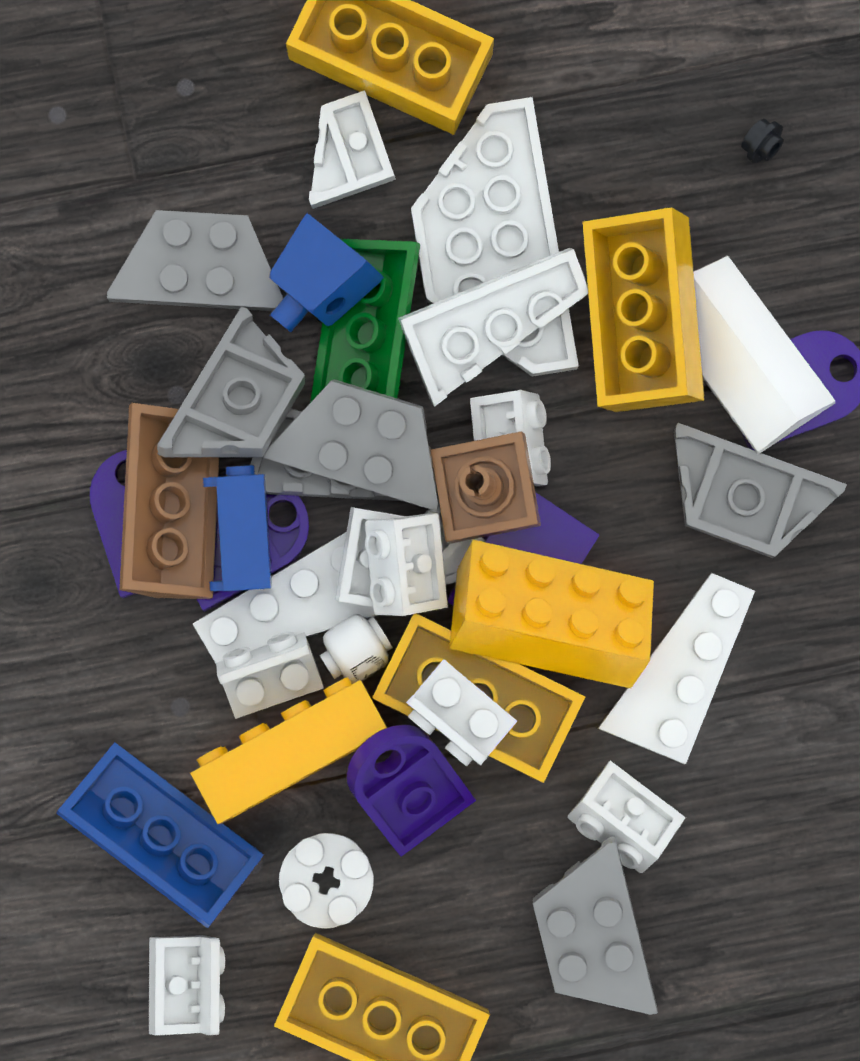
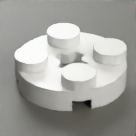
[279,833,374,928]

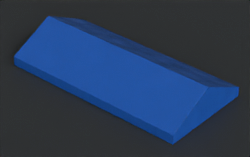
[56,742,264,928]

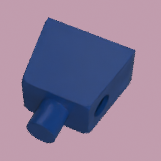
[269,213,384,332]

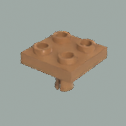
[431,431,541,543]

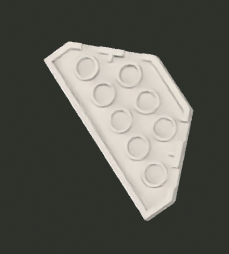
[411,97,579,377]

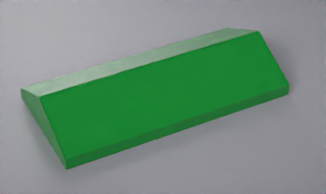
[310,239,420,403]

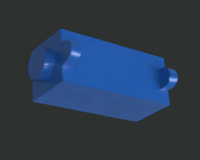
[203,465,272,591]

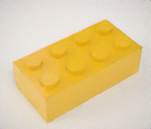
[286,0,494,135]
[583,207,704,412]
[449,540,654,689]
[372,613,585,783]
[190,677,387,824]
[274,933,490,1061]

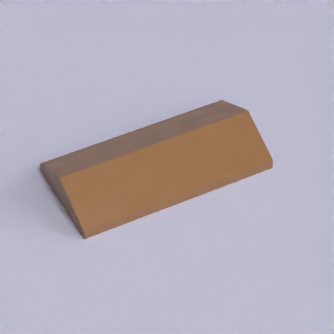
[119,403,219,599]

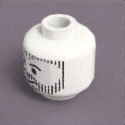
[319,614,392,684]

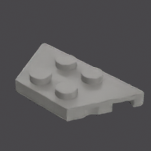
[107,210,283,311]
[157,306,305,457]
[263,379,439,511]
[674,423,847,558]
[533,836,658,1015]

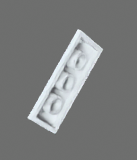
[693,256,835,454]

